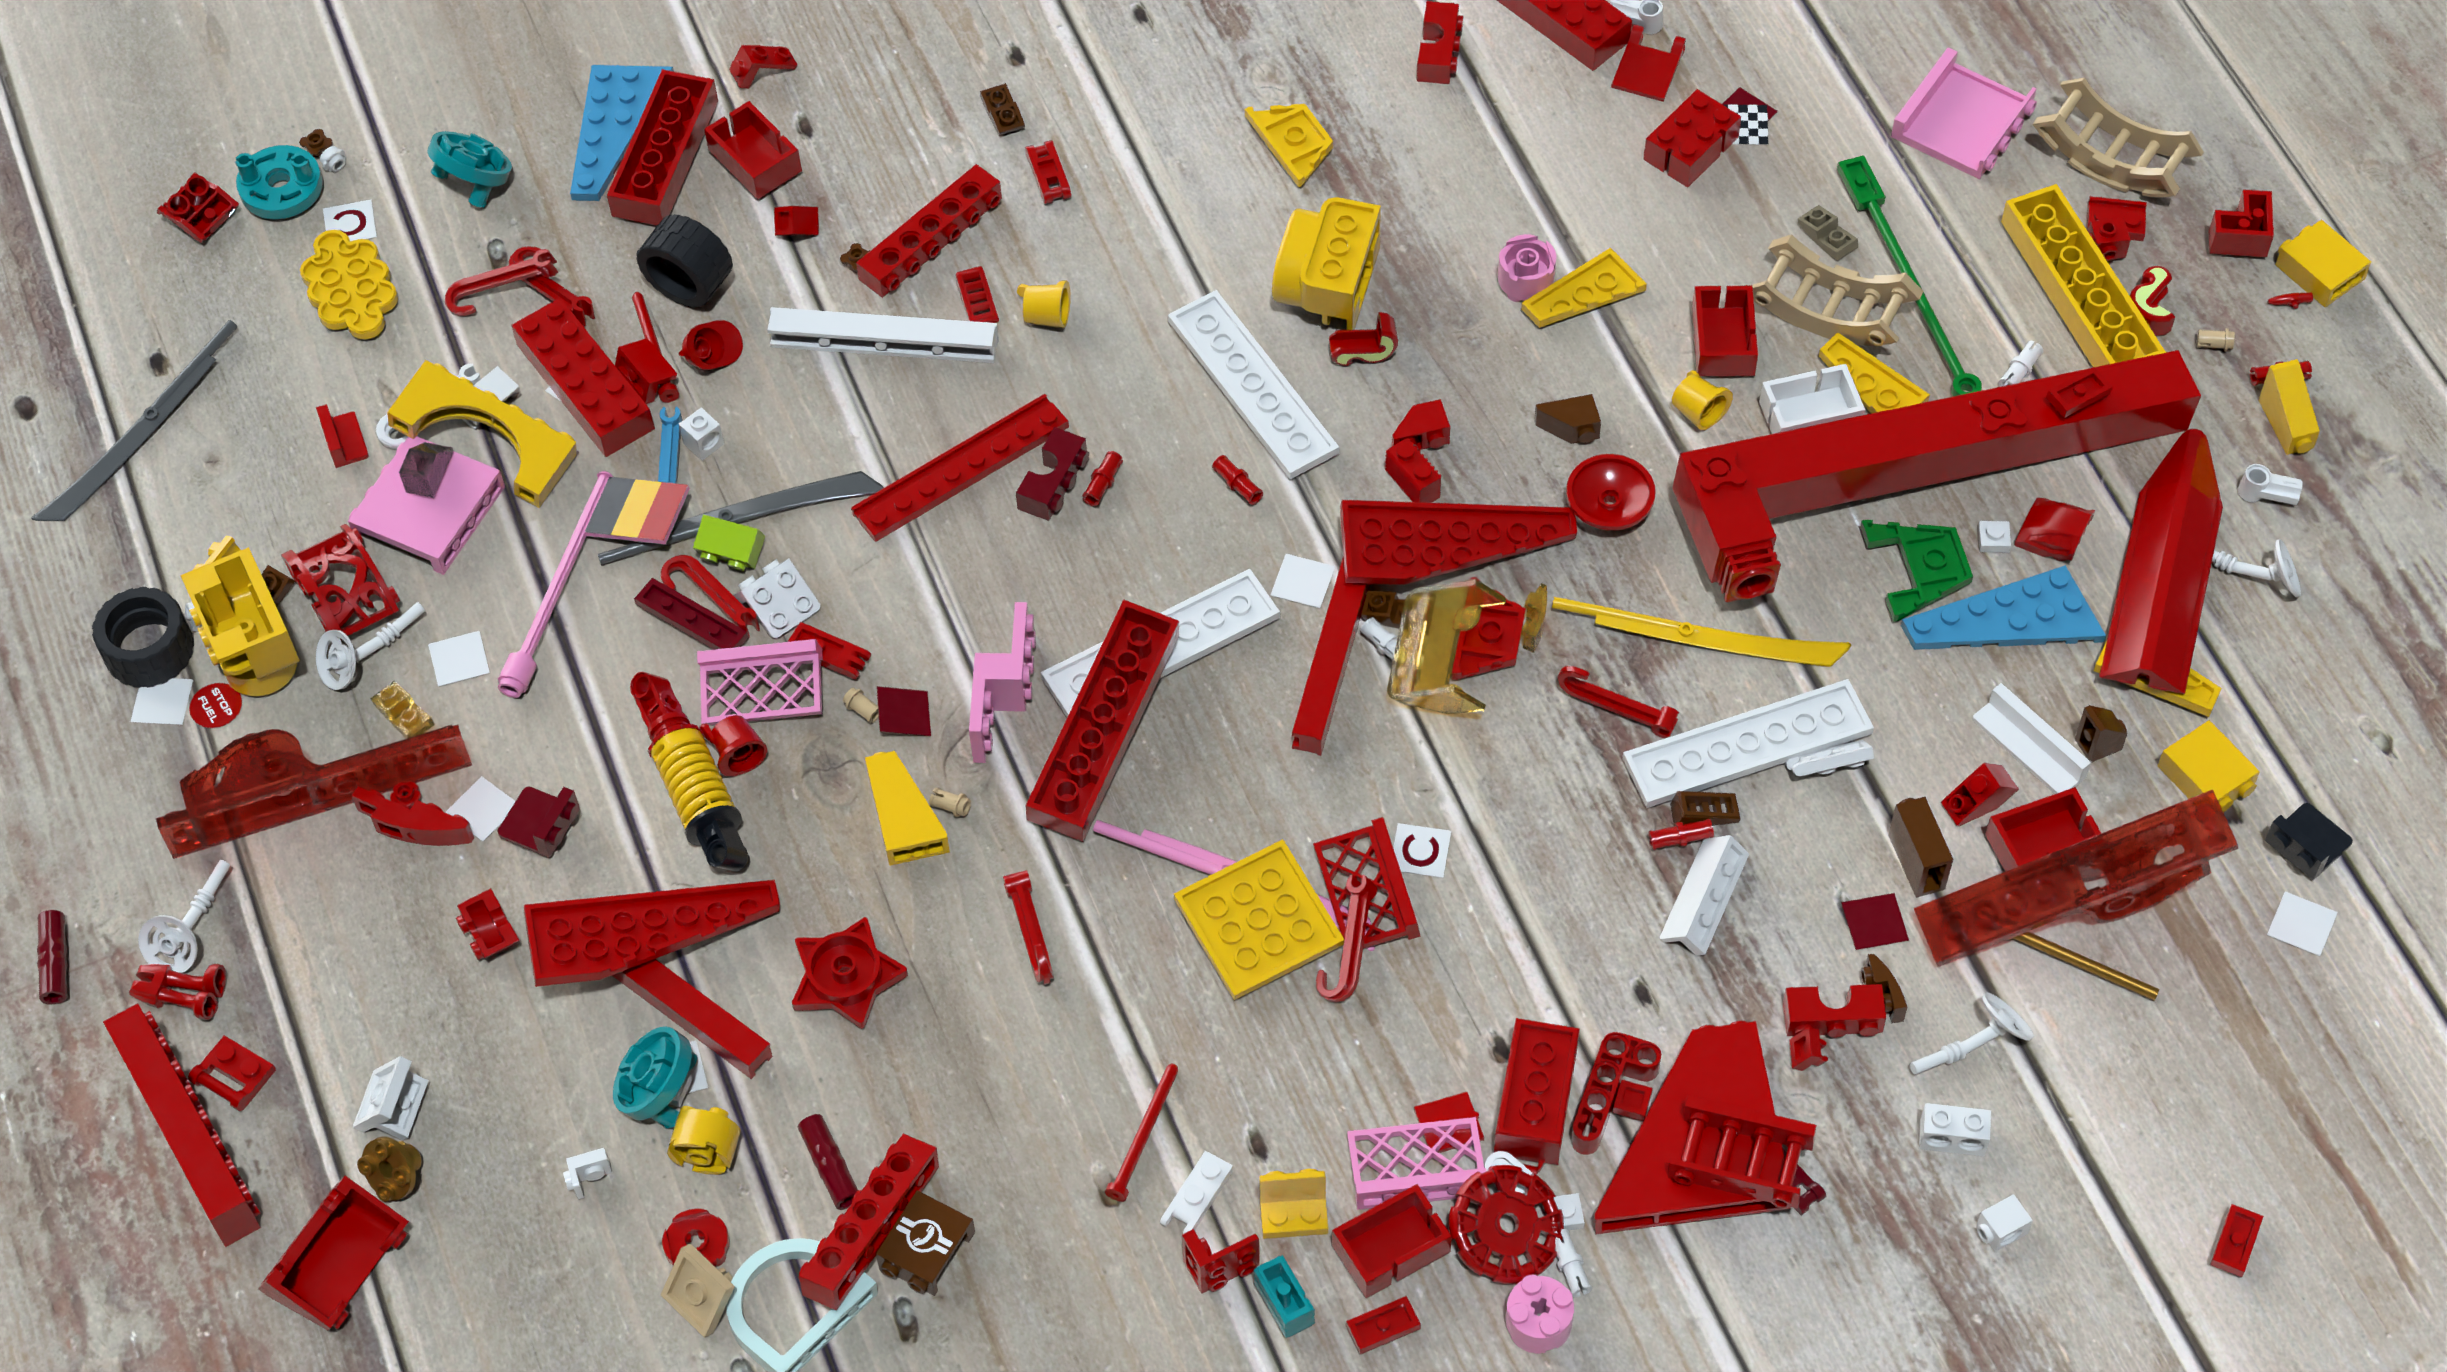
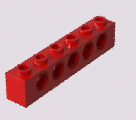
[856,164,1002,298]
[798,1133,939,1310]

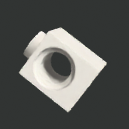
[679,408,724,461]
[1976,1194,2033,1252]

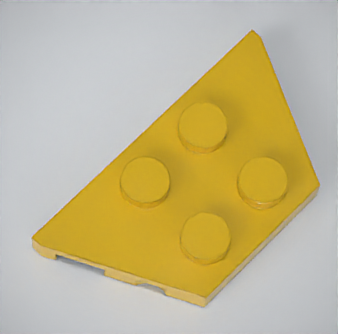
[1245,104,1333,187]

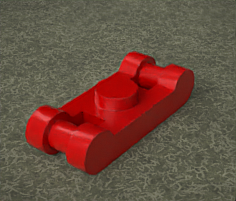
[1025,140,1072,204]

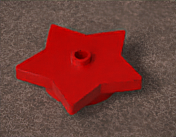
[792,917,908,1029]

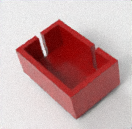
[1644,89,1742,188]
[704,101,802,200]
[1692,285,1758,376]
[1985,787,2104,886]
[1332,1184,1452,1298]

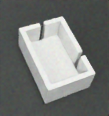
[1759,364,1865,434]

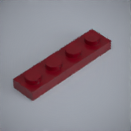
[634,578,749,650]

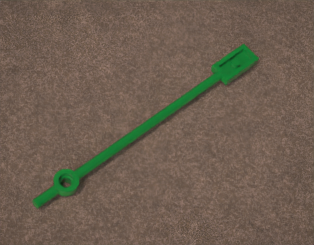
[1837,155,1982,396]

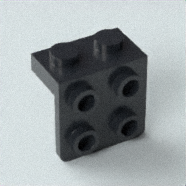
[2265,803,2353,881]

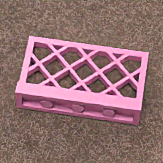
[697,639,823,726]
[1347,1117,1486,1210]

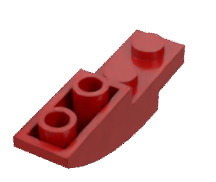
[351,786,474,846]

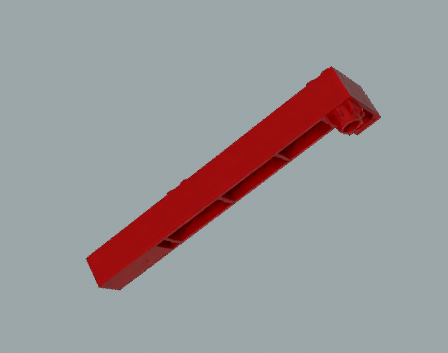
[1672,350,2201,602]

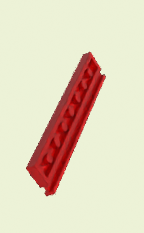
[851,394,1069,542]

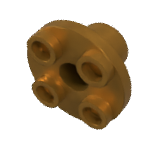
[357,1136,421,1202]

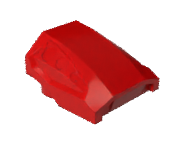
[157,172,239,243]
[2014,498,2095,561]

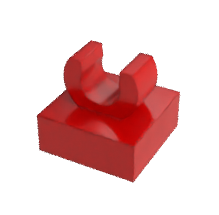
[1789,1027,1828,1071]

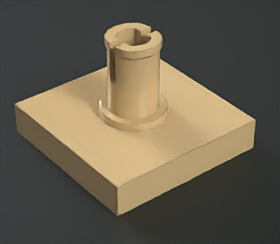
[661,1244,735,1338]

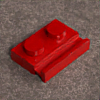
[2087,196,2147,241]

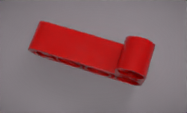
[1571,1032,1662,1155]

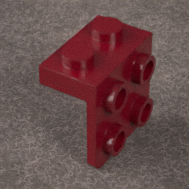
[497,786,580,858]

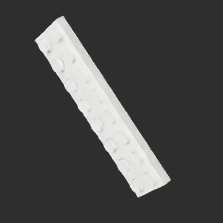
[1168,290,1339,479]
[1041,569,1280,717]
[1622,679,1874,808]

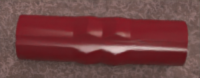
[37,910,68,1005]
[797,1114,858,1210]

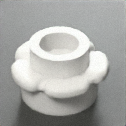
[320,146,346,172]

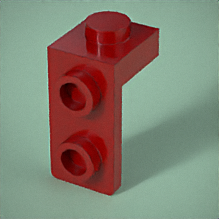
[729,45,797,88]

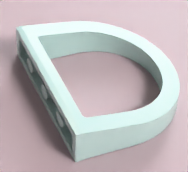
[726,1238,878,1372]

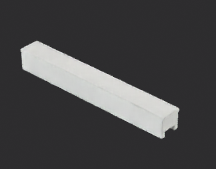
[767,307,999,363]

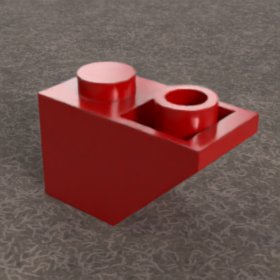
[1392,399,1450,450]
[1941,763,2019,826]

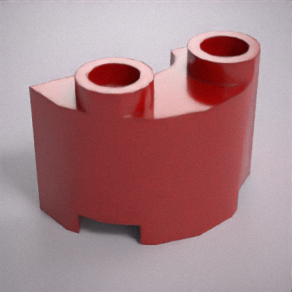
[456,888,519,960]

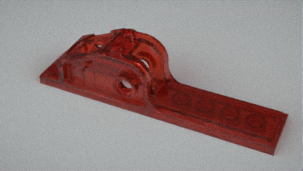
[156,725,472,859]
[1914,789,2239,967]

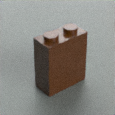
[1888,797,1954,898]

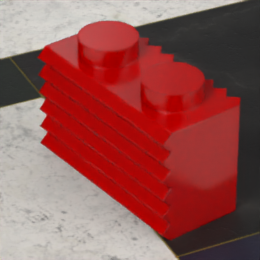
[1385,438,1442,503]

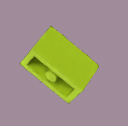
[693,514,765,571]

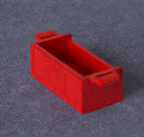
[1494,1018,1580,1175]

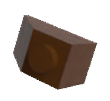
[1534,394,1601,444]
[2075,705,2127,763]

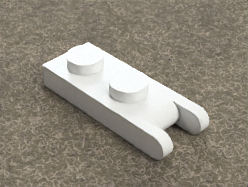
[1785,740,1874,776]
[1160,1151,1233,1234]

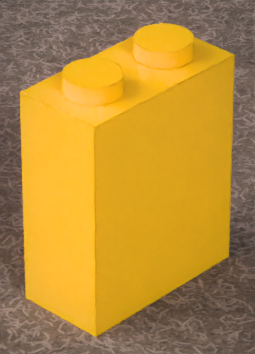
[2275,219,2371,307]
[2158,720,2260,818]

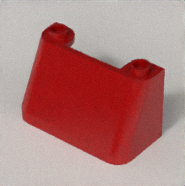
[258,1175,409,1331]

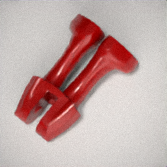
[129,963,226,1020]

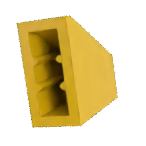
[2258,359,2320,455]

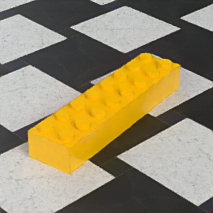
[2001,184,2166,367]

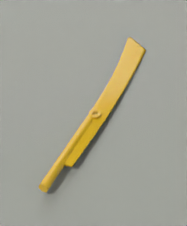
[1552,597,1851,667]

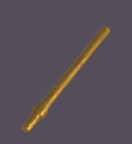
[1977,911,2160,1001]

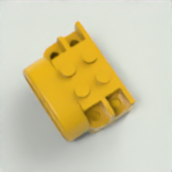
[1272,197,1381,330]
[180,547,300,697]

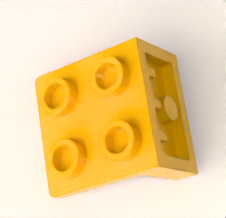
[1259,1169,1328,1239]

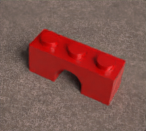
[1417,1,1464,84]
[1783,984,1886,1038]

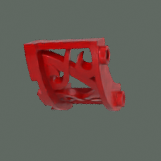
[281,524,400,640]

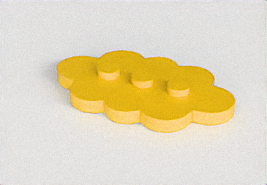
[300,230,398,340]

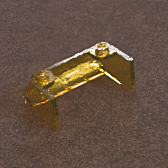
[1387,579,1506,714]

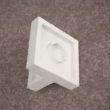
[353,1056,429,1140]

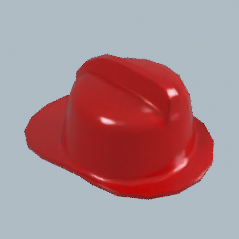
[679,320,743,370]

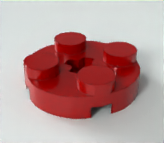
[662,1208,729,1267]

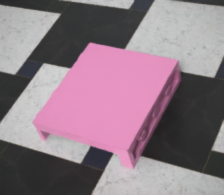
[1891,47,2037,179]
[348,436,505,575]

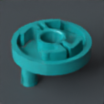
[427,131,512,208]
[235,145,323,219]
[613,1026,697,1129]

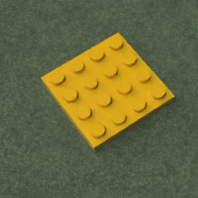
[1174,839,1344,1001]

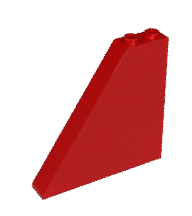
[1594,1020,1791,1235]

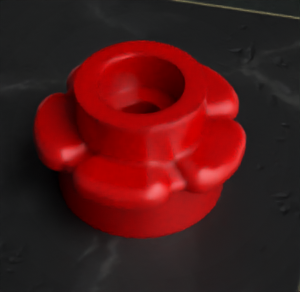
[390,781,421,808]

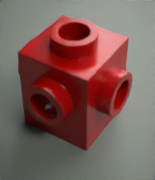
[2088,218,2131,261]

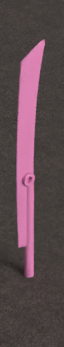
[1093,820,1375,951]

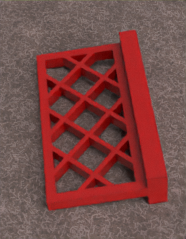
[1313,817,1421,949]

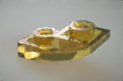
[1521,583,1547,653]
[370,681,435,743]

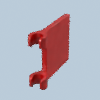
[1611,25,1686,102]

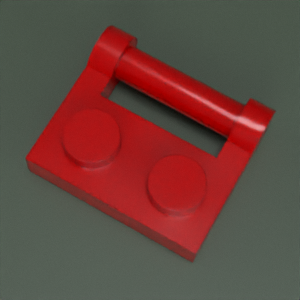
[188,1035,276,1111]

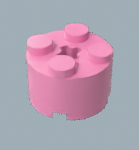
[1498,234,1556,302]
[1505,1275,1574,1354]

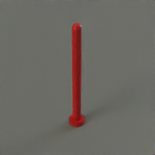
[632,292,679,403]
[1105,1063,1178,1202]

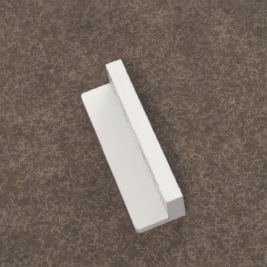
[1972,683,2091,794]
[1660,835,1749,956]

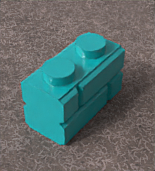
[1254,1255,1315,1338]

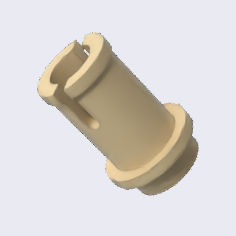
[2197,328,2235,351]
[843,688,879,724]
[929,788,971,818]

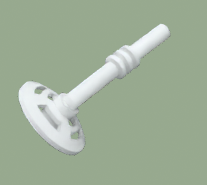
[2212,539,2301,597]
[316,602,425,690]
[138,860,231,973]
[1910,992,2034,1074]

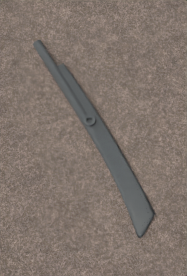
[31,320,237,521]
[598,471,884,565]

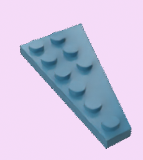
[570,65,674,201]
[1901,565,2106,650]

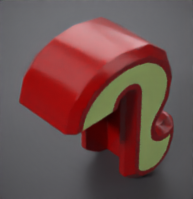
[2130,266,2175,336]
[1329,312,1398,366]

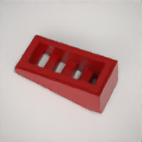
[955,266,999,323]

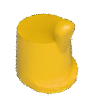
[1017,280,1071,328]
[1672,370,1733,430]

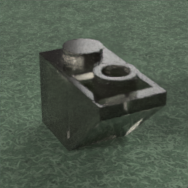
[399,442,453,498]

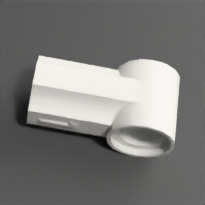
[1610,0,1663,34]
[2238,464,2303,505]

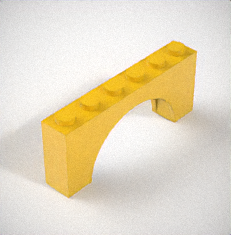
[387,360,577,508]

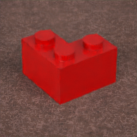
[2209,189,2274,257]

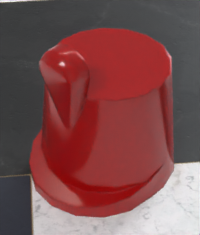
[699,715,768,777]

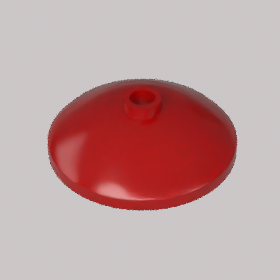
[1566,454,1656,530]

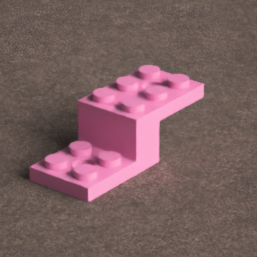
[969,602,1036,763]

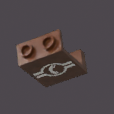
[876,1190,975,1296]

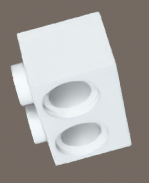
[1919,1103,1991,1156]

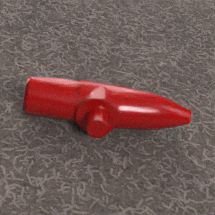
[2268,292,2313,309]

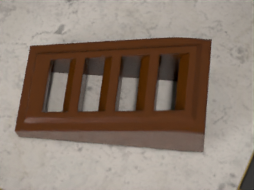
[1670,791,1741,826]

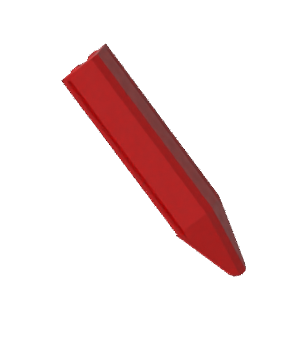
[2099,428,2223,694]

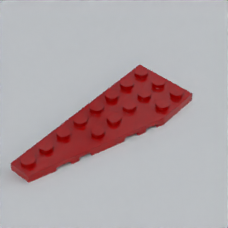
[1340,500,1577,585]
[524,880,780,987]

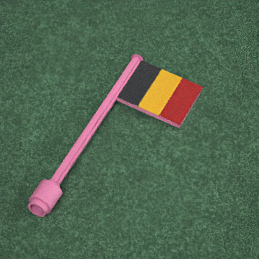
[498,471,690,698]

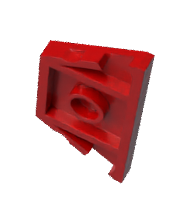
[1452,577,1526,680]

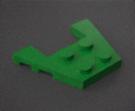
[1860,520,1973,622]

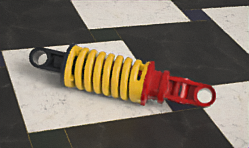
[630,672,748,872]

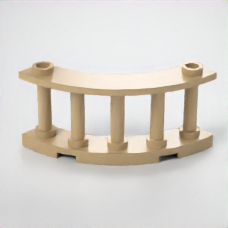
[2033,77,2204,197]
[1752,234,1924,346]

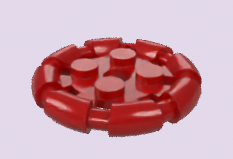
[1449,1165,1564,1284]

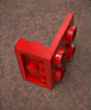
[1182,1229,1260,1294]

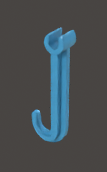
[658,407,683,483]

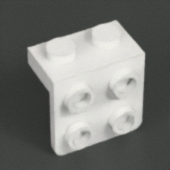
[734,558,820,639]

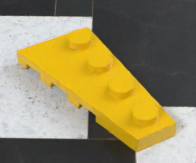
[1521,247,1647,328]
[1819,332,1930,413]
[2094,641,2222,717]

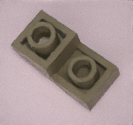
[1798,205,1858,261]

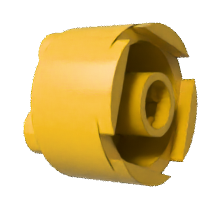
[667,1106,740,1175]

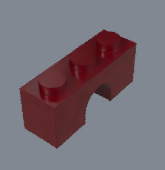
[1016,427,1089,521]

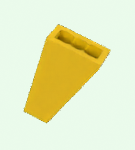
[865,751,950,866]

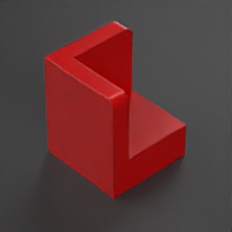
[774,206,819,236]

